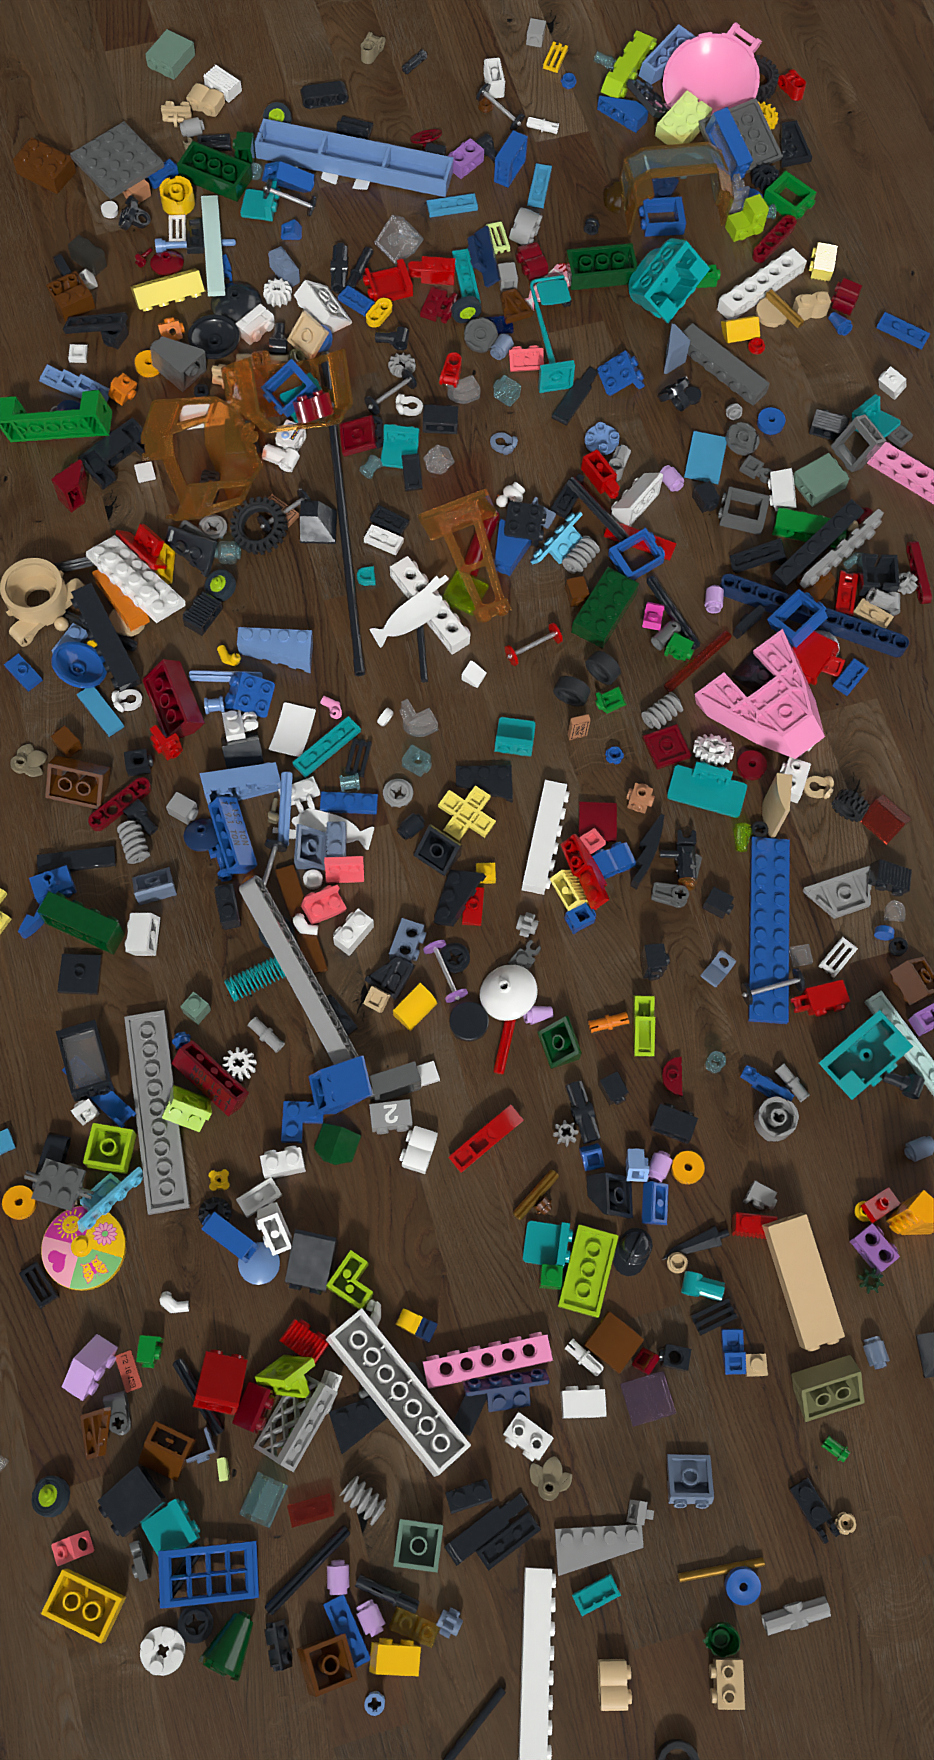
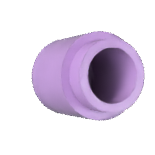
[660,465,684,492]
[705,585,724,613]
[648,1151,673,1183]
[327,1560,349,1595]
[356,1599,386,1637]

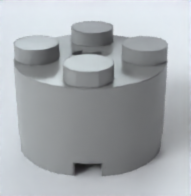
[509,207,543,245]
[754,1097,799,1141]

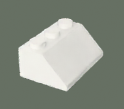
[294,280,352,333]
[611,473,663,526]

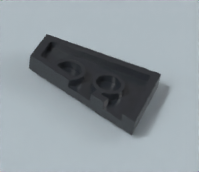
[780,120,812,168]
[165,525,217,577]
[329,1397,387,1454]

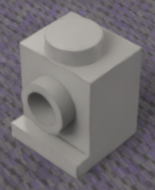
[743,1181,777,1210]

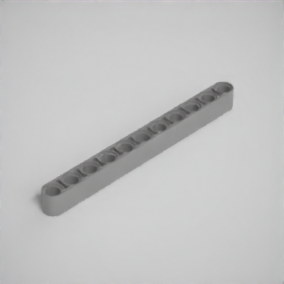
[239,875,359,1065]

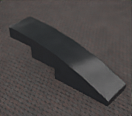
[631,813,665,890]

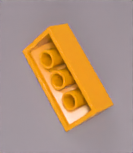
[887,1190,934,1235]

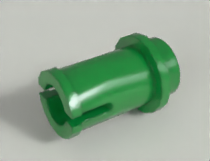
[821,1435,850,1462]

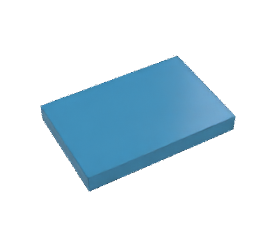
[684,431,727,484]

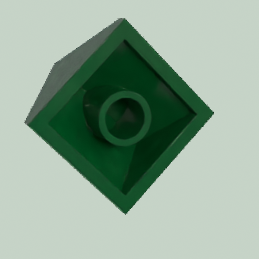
[537,1016,582,1069]

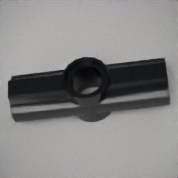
[330,243,348,294]
[565,1081,601,1144]

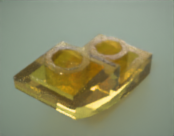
[388,1606,440,1648]

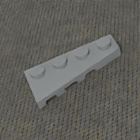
[555,1524,644,1576]

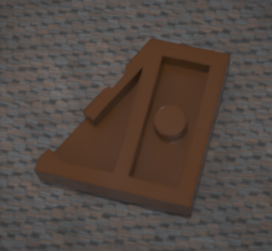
[500,288,534,324]
[795,571,836,603]
[80,1407,111,1460]

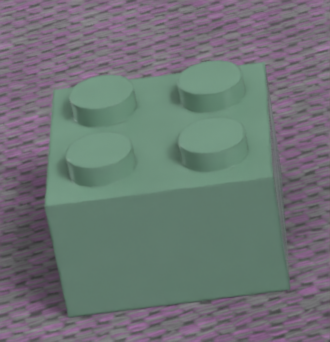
[393,1519,443,1572]

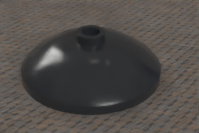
[211,282,262,324]
[188,314,240,359]

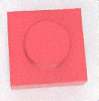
[579,828,606,854]

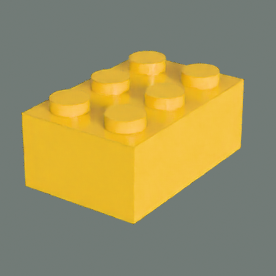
[41,1568,126,1643]

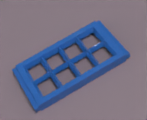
[158,1541,259,1608]

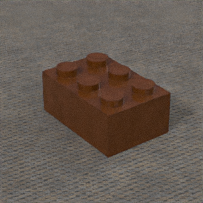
[13,137,76,194]

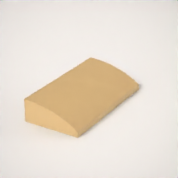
[762,773,793,838]

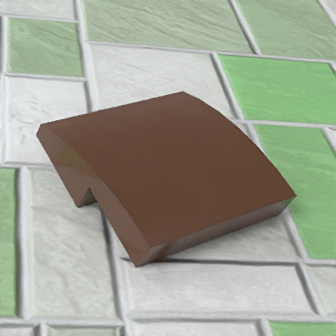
[583,1311,644,1374]

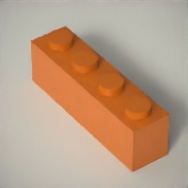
[92,569,150,631]

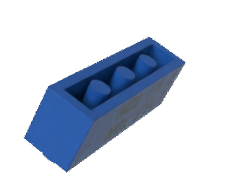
[208,797,257,874]

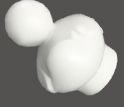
[496,482,525,507]

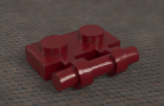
[420,287,459,323]

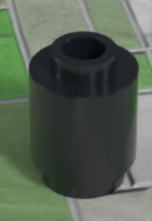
[396,813,425,840]

